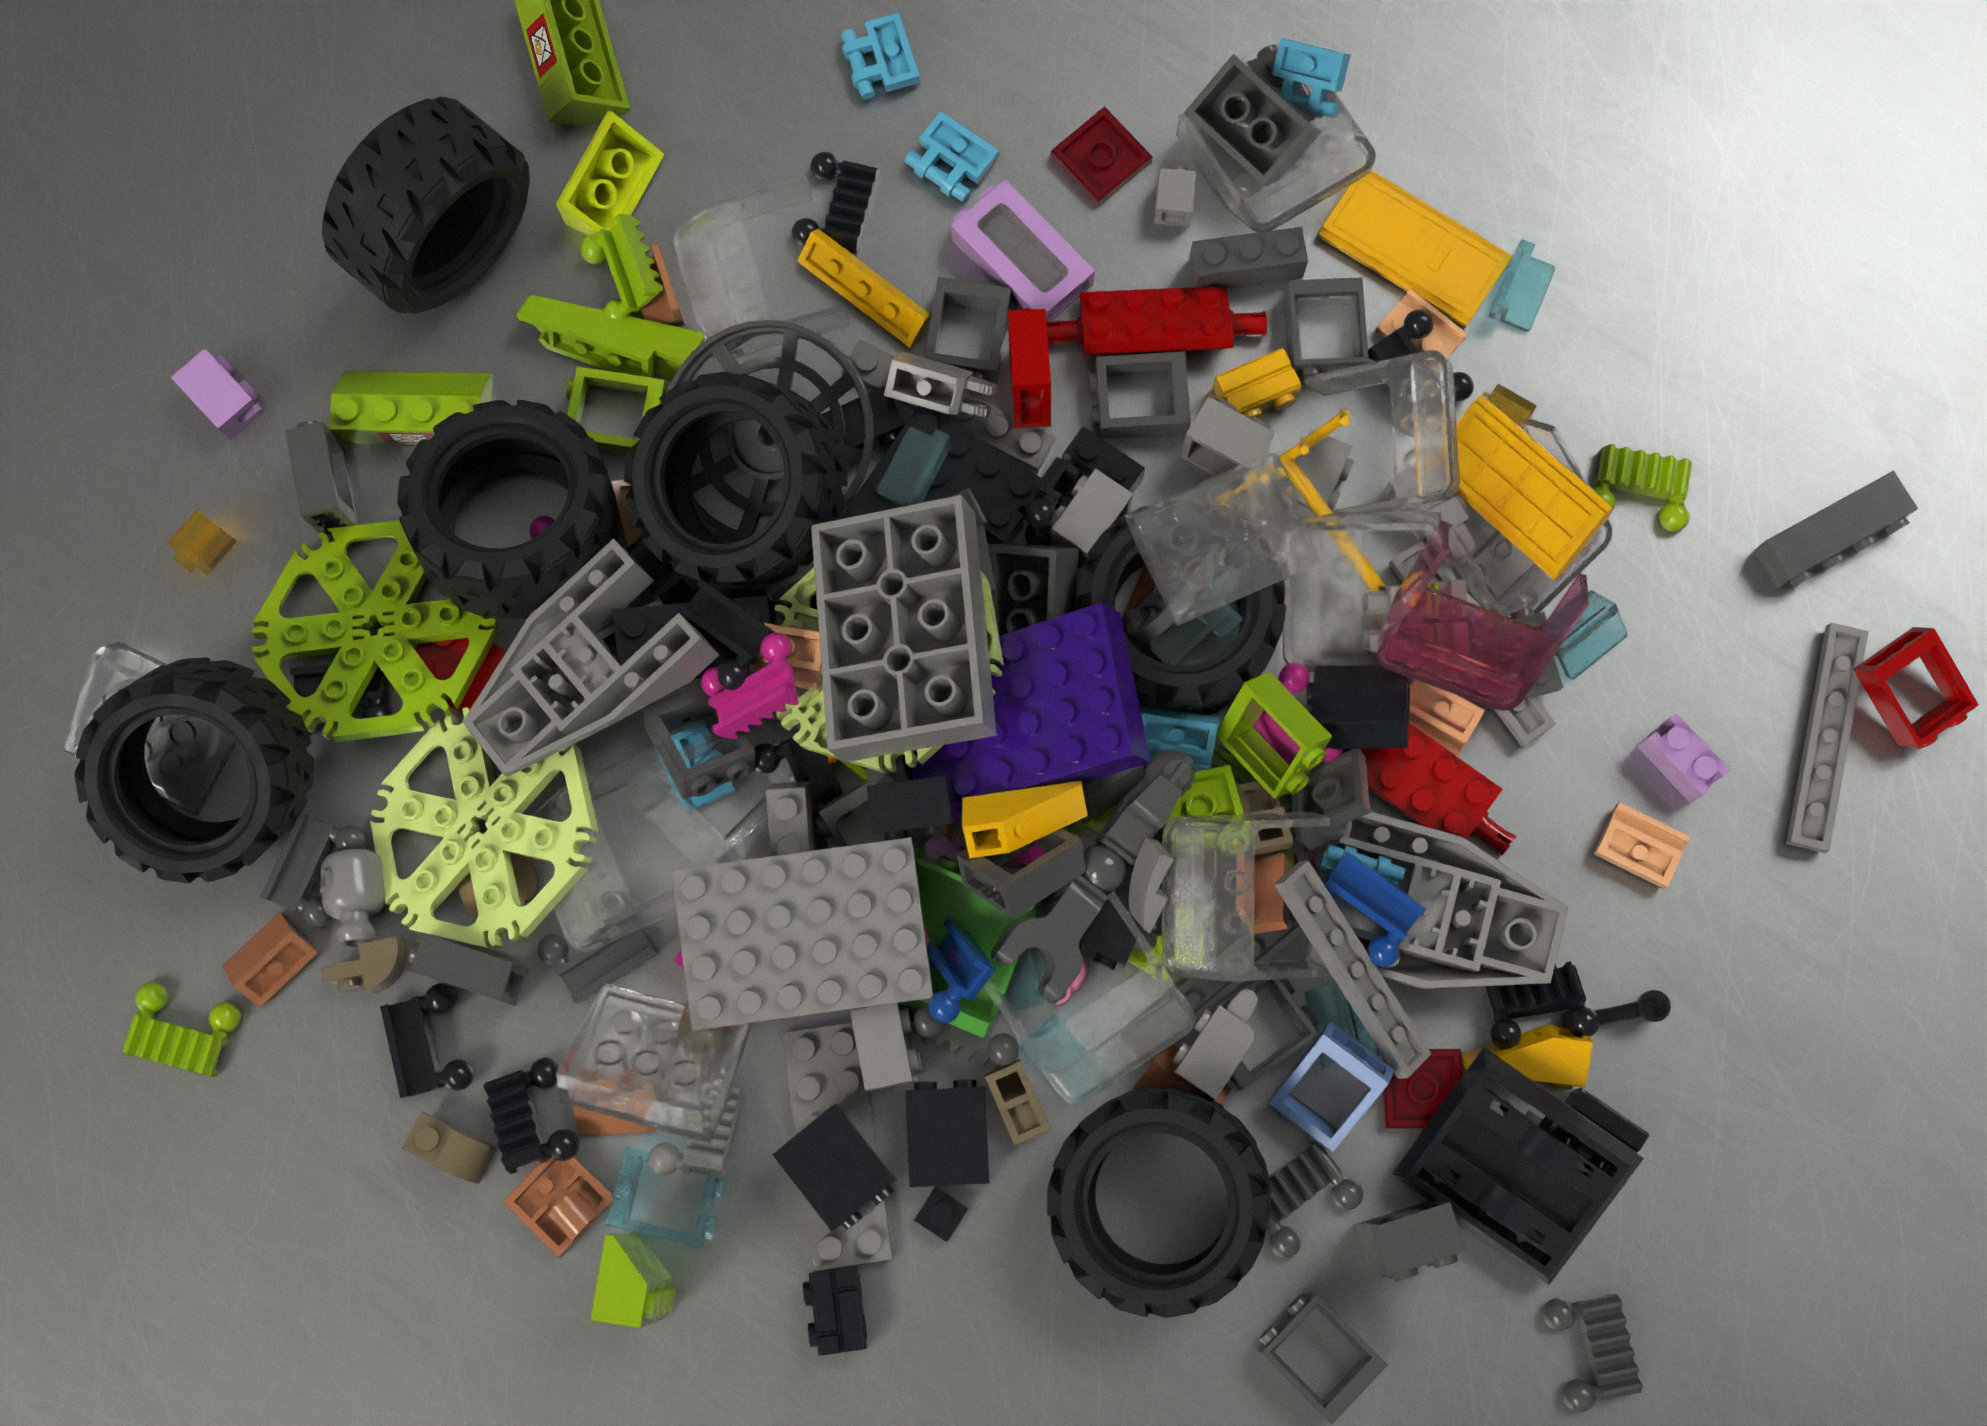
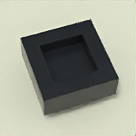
[914,1186,969,1242]

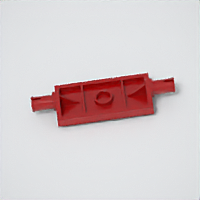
[1047,286,1267,354]
[1343,723,1517,855]

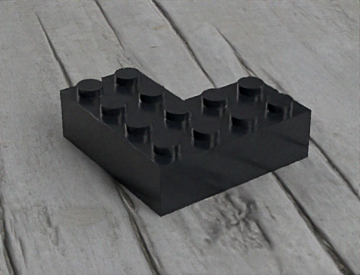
[841,406,1042,545]

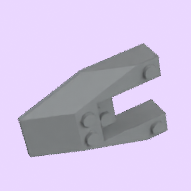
[462,539,719,777]
[1304,812,1569,989]

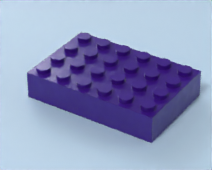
[910,602,1151,821]

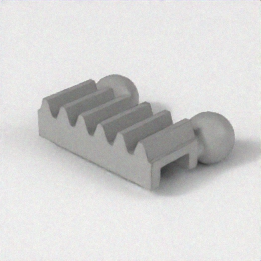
[648,1076,742,1179]

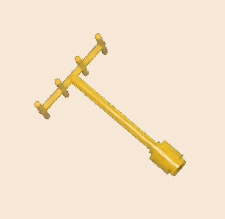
[1220,408,1386,622]

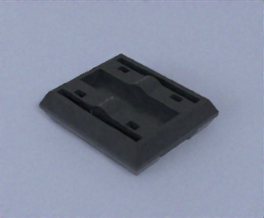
[1392,1047,1644,1285]

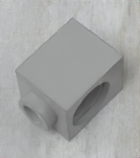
[1154,166,1196,227]

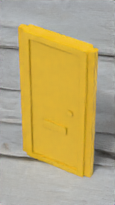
[1317,166,1513,328]
[1429,395,1615,580]

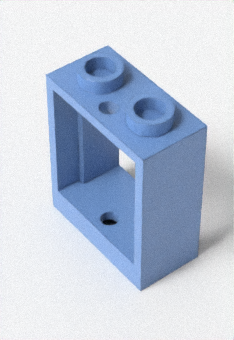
[1269,1021,1395,1152]

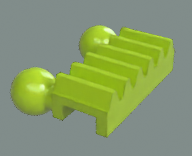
[580,214,665,320]
[1594,444,1692,532]
[122,982,241,1077]

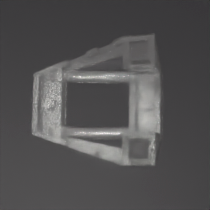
[619,719,796,866]

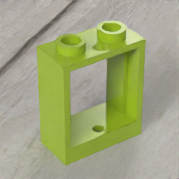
[565,366,668,457]
[1216,672,1332,799]

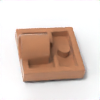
[503,1156,617,1258]

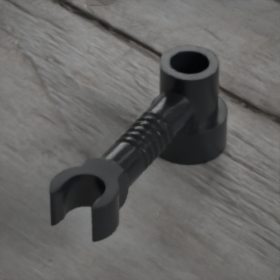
[1561,990,1671,1025]

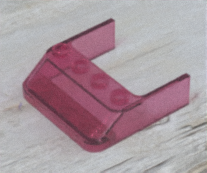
[1377,520,1589,711]

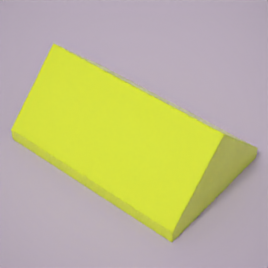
[556,111,665,236]

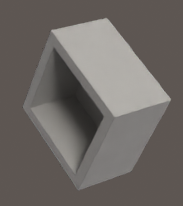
[1181,396,1275,487]
[1049,468,1133,570]
[850,1002,924,1092]

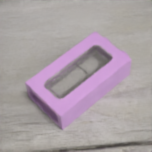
[951,179,1095,321]

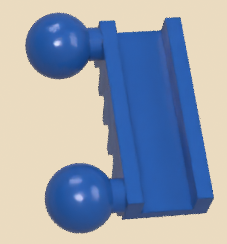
[1324,851,1426,967]
[927,918,996,1023]

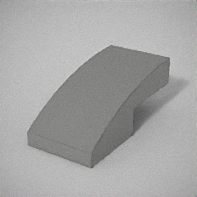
[1129,837,1174,932]

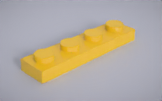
[797,229,931,348]

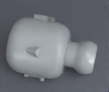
[320,849,385,947]

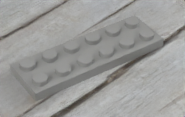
[782,1023,893,1271]

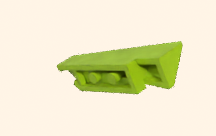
[517,295,705,381]

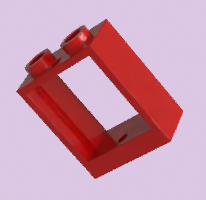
[1008,308,1051,429]
[1853,627,1979,749]

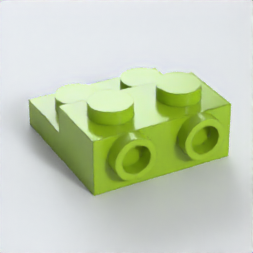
[1163,765,1249,863]

